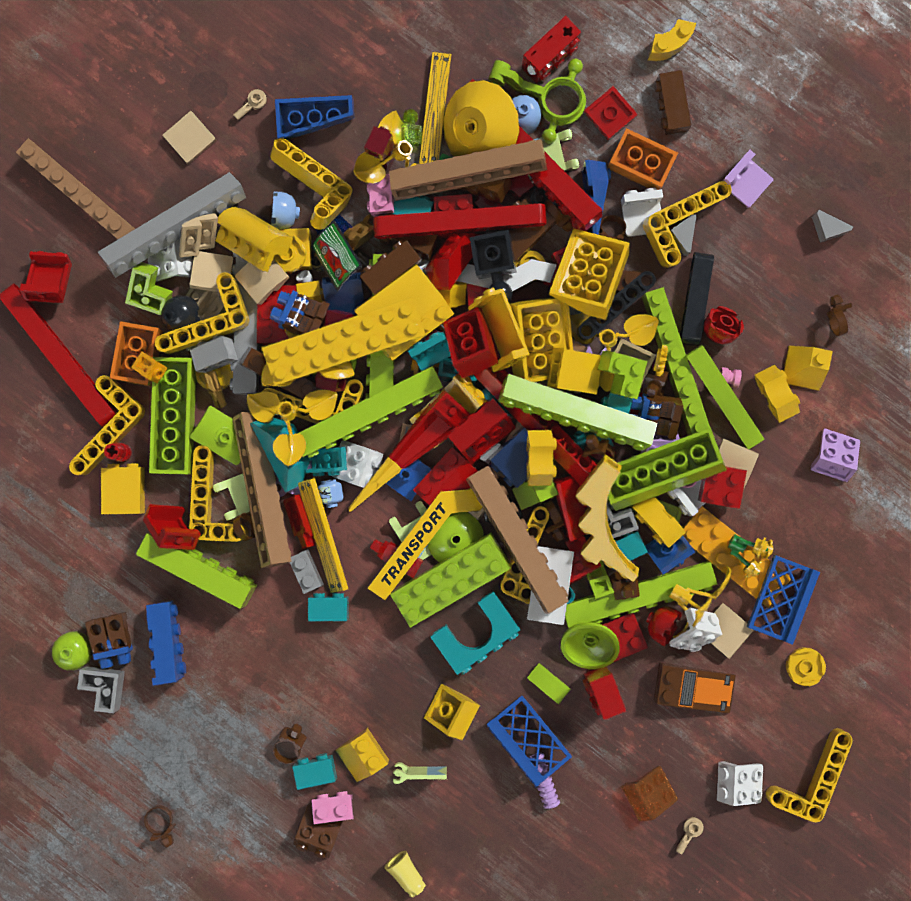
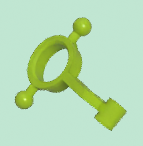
[488,59,586,144]

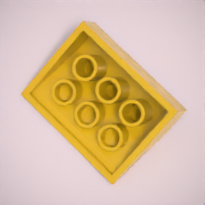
[549,228,630,320]
[354,264,454,361]
[510,298,573,382]

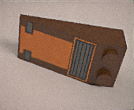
[653,662,736,713]

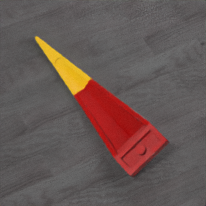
[348,390,471,512]

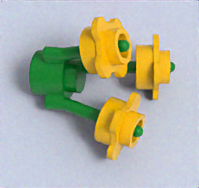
[727,534,773,579]

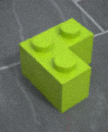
[125,262,173,315]
[598,351,647,399]
[511,481,558,510]

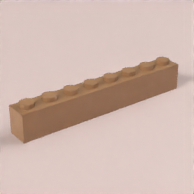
[16,138,135,239]
[389,139,547,201]
[232,412,291,568]
[466,466,569,614]

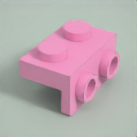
[367,174,394,217]
[312,791,354,824]

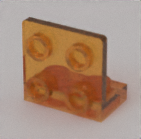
[621,766,678,821]

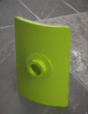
[190,406,241,465]

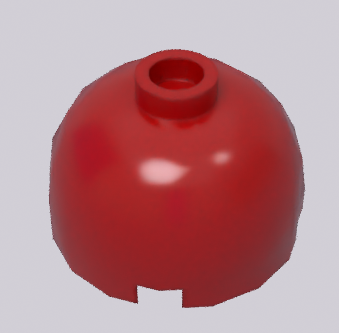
[704,306,744,345]
[646,606,682,647]

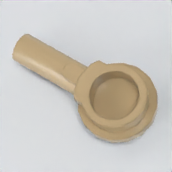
[233,89,267,120]
[676,817,703,854]

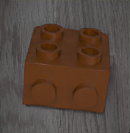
[293,803,343,859]

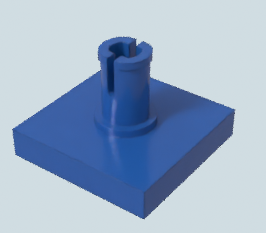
[385,459,432,501]
[645,536,695,575]

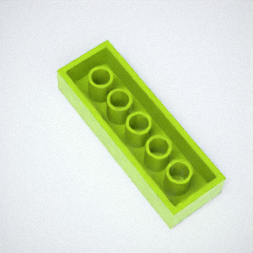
[149,357,196,475]
[608,428,727,511]
[390,532,511,628]
[136,533,257,609]

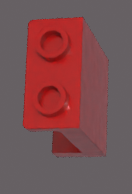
[19,251,72,303]
[143,504,201,550]

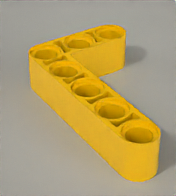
[270,138,352,230]
[643,181,732,268]
[155,272,250,354]
[69,375,145,475]
[262,379,364,424]
[189,445,248,542]
[500,506,549,604]
[765,728,853,823]

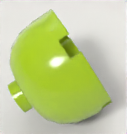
[52,632,93,670]

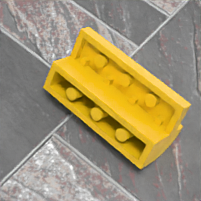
[215,207,293,272]

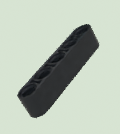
[680,252,714,346]
[577,271,656,340]

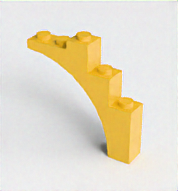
[576,455,639,582]

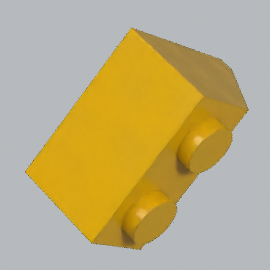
[424,684,480,740]
[336,728,389,782]

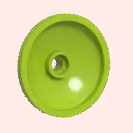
[428,512,484,563]
[561,622,619,669]

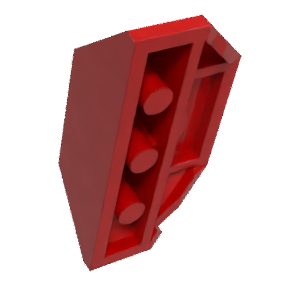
[424,233,482,290]

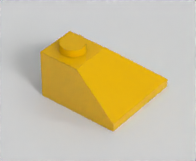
[784,346,833,391]

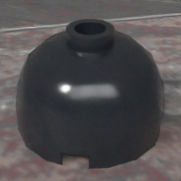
[161,295,200,331]

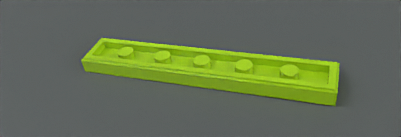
[685,345,765,449]

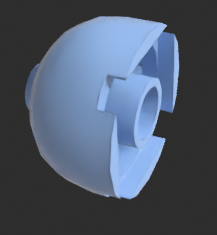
[512,95,541,134]
[271,191,300,229]

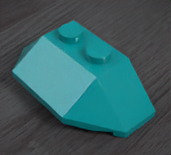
[250,418,311,493]

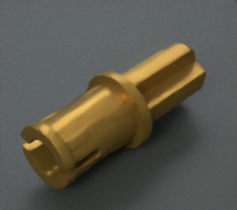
[205,370,227,409]

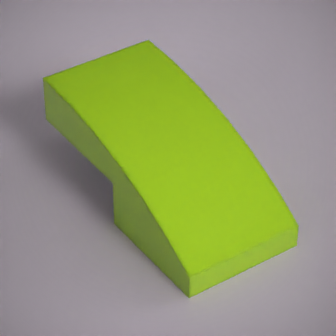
[587,560,614,599]
[527,663,571,704]

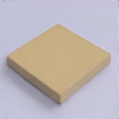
[163,111,217,165]
[190,251,233,292]

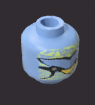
[318,479,343,508]

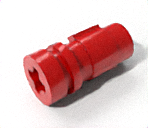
[104,443,132,462]

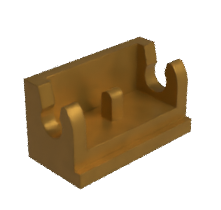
[343,214,374,251]

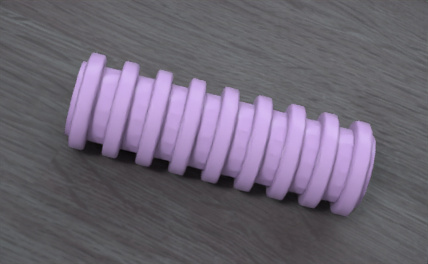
[529,753,560,809]

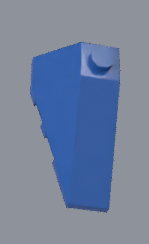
[581,160,611,235]

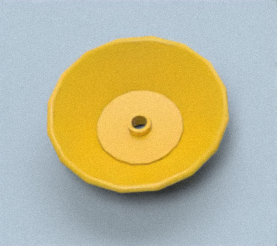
[443,80,519,157]

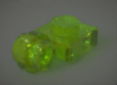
[401,109,422,146]

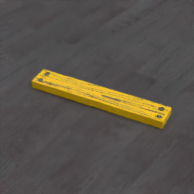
[419,52,451,164]
[298,478,348,593]

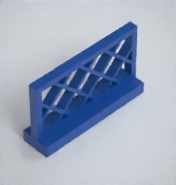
[747,555,820,645]
[486,696,572,788]

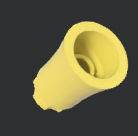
[385,851,426,897]

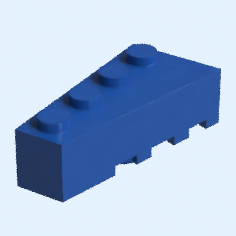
[275,95,355,140]
[146,600,186,686]

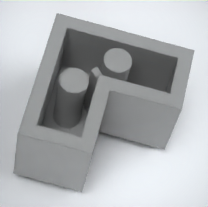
[588,500,639,538]
[77,667,125,713]

